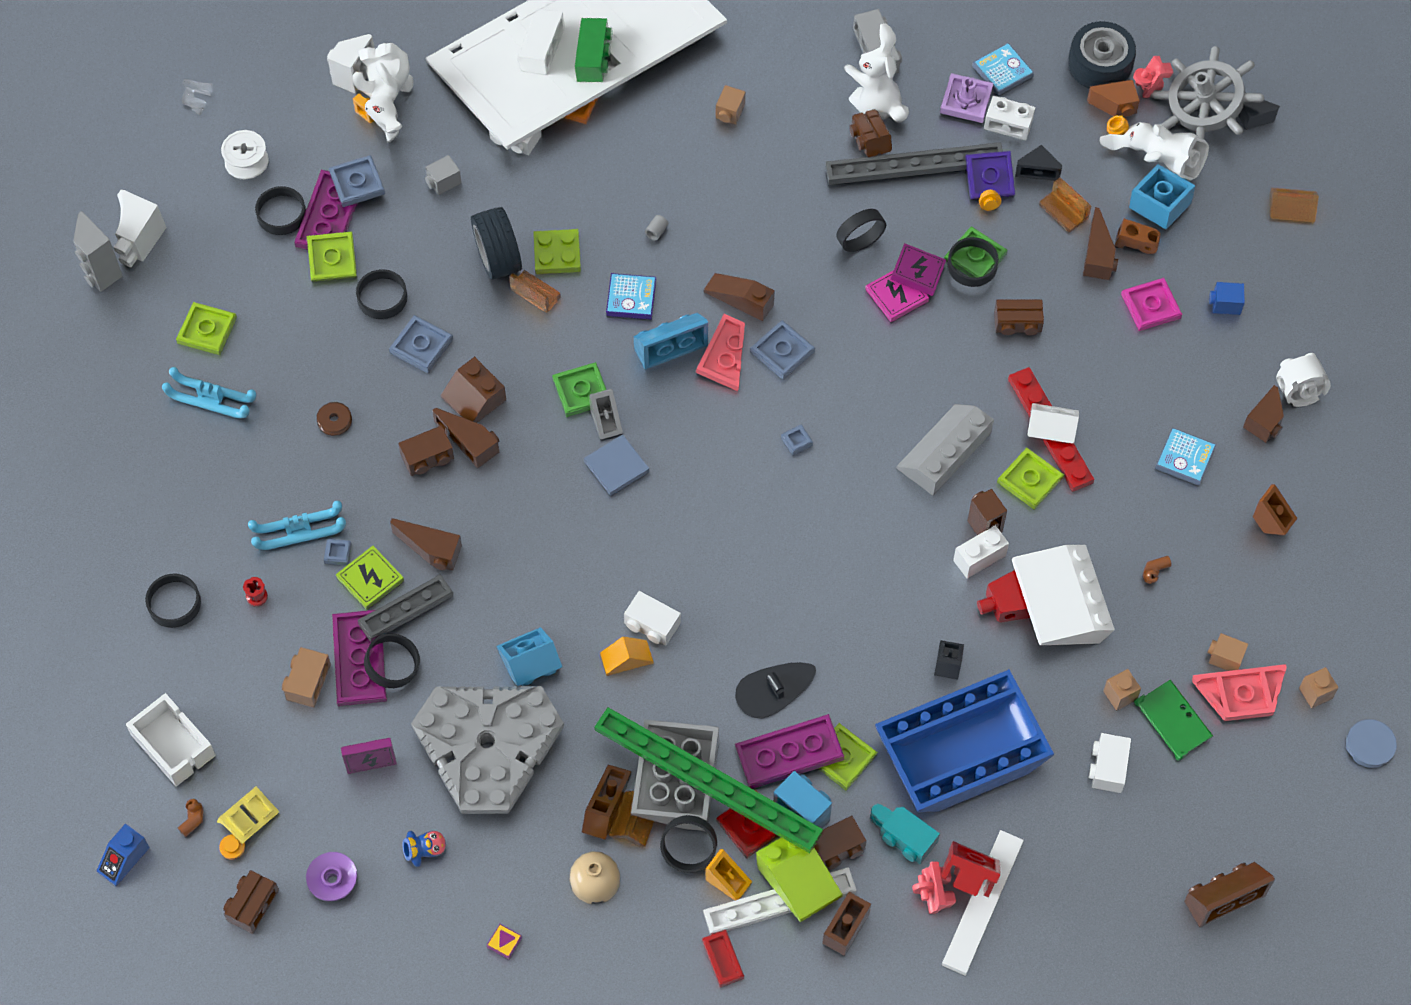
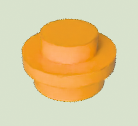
[1107,116,1129,135]
[979,190,1002,211]
[219,834,245,860]

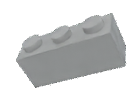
[853,9,902,74]

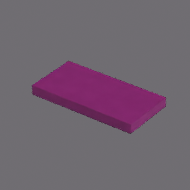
[294,169,357,250]
[332,610,387,706]
[735,714,845,789]

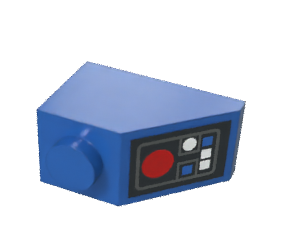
[96,823,150,886]

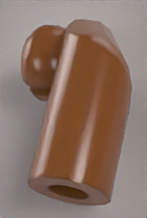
[1143,555,1172,584]
[178,799,203,837]

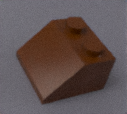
[441,356,507,423]

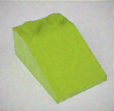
[756,837,843,922]

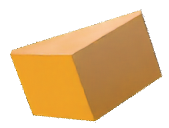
[600,636,654,676]
[706,849,752,900]

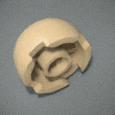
[570,851,620,904]

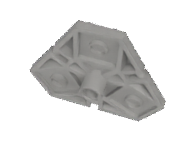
[411,686,564,814]

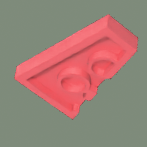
[696,314,745,391]

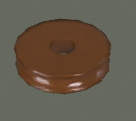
[317,402,352,436]

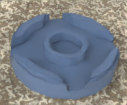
[1346,719,1397,768]

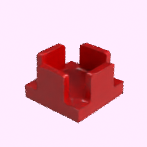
[941,841,1001,898]

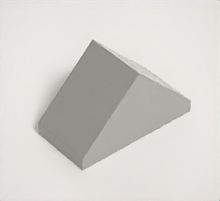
[589,389,623,439]

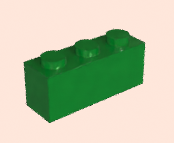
[575,18,613,82]

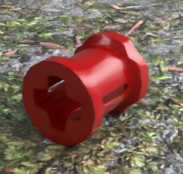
[243,577,268,607]

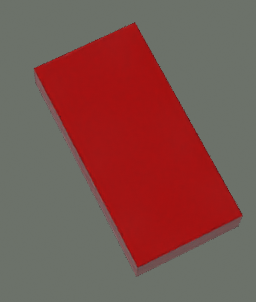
[702,930,744,987]

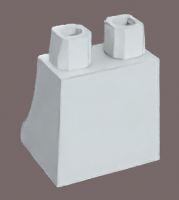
[113,190,167,268]

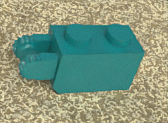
[870,803,940,864]

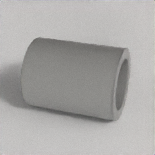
[645,215,669,241]

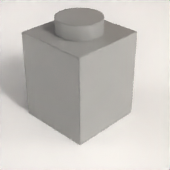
[425,155,462,195]

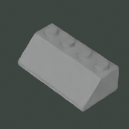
[896,404,994,496]

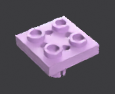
[940,73,994,123]

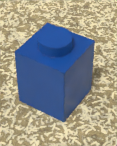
[1209,282,1245,315]

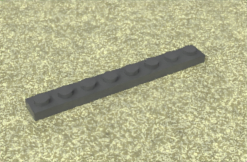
[825,142,1003,185]

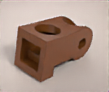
[1114,218,1161,254]

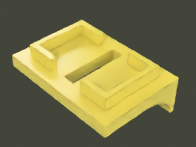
[217,786,279,844]

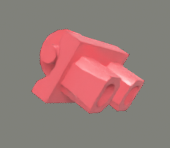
[1133,56,1173,98]
[912,862,956,914]

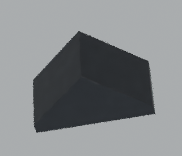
[1238,92,1280,130]
[1015,144,1062,181]
[934,640,964,680]

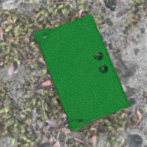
[1134,679,1213,761]

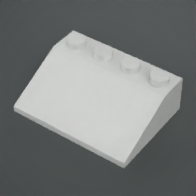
[1012,545,1115,645]

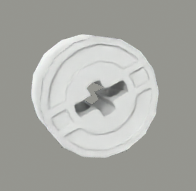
[221,130,269,180]

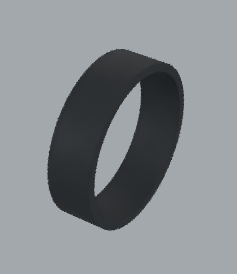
[255,186,306,235]
[836,209,886,252]
[947,237,999,287]
[356,269,407,319]
[145,573,201,628]
[364,633,420,689]
[660,815,717,873]

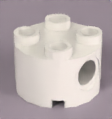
[1276,353,1331,407]

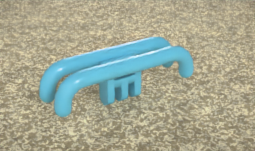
[162,367,257,418]
[248,501,346,550]

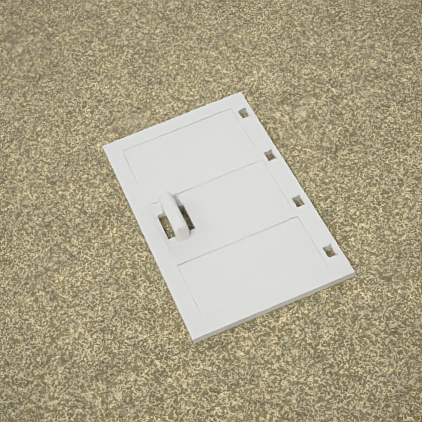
[426,0,727,150]

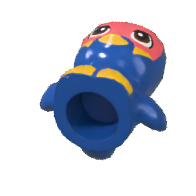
[402,831,446,867]

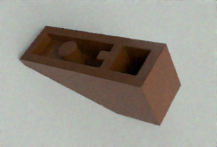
[1083,207,1118,280]
[704,273,775,321]
[432,408,500,469]
[390,518,462,570]
[581,764,632,840]

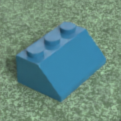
[633,313,708,370]

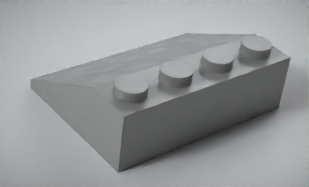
[631,719,719,831]

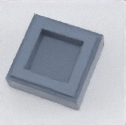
[781,424,813,456]
[324,539,352,566]

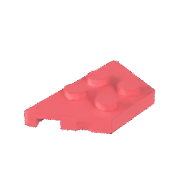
[1192,664,1287,721]

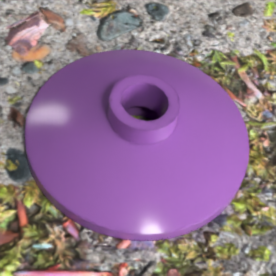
[306,852,357,901]

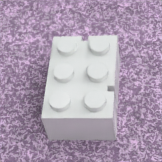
[126,693,216,787]

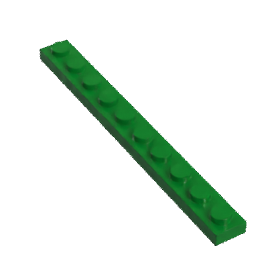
[594,707,823,853]

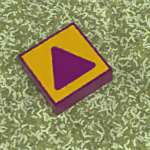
[487,924,522,960]

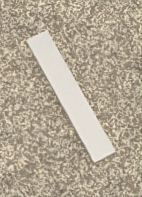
[942,830,1024,976]
[703,867,857,935]

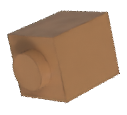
[716,85,746,124]
[1207,633,1248,671]
[1299,667,1339,709]
[1103,669,1141,711]

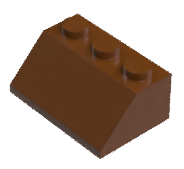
[1185,862,1275,927]

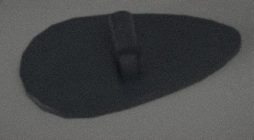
[735,662,816,718]

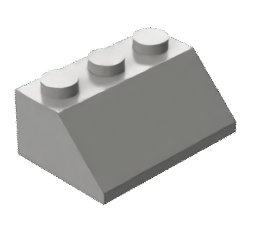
[74,211,123,292]

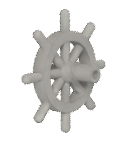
[1151,46,1264,139]

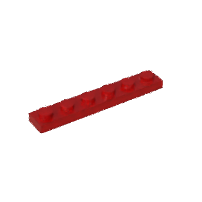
[1008,367,1094,492]

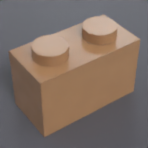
[282,647,331,707]

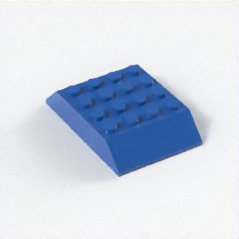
[875,669,1054,812]

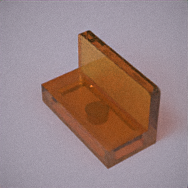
[1039,177,1091,232]
[1270,188,1319,222]
[509,270,561,313]
[609,791,654,847]

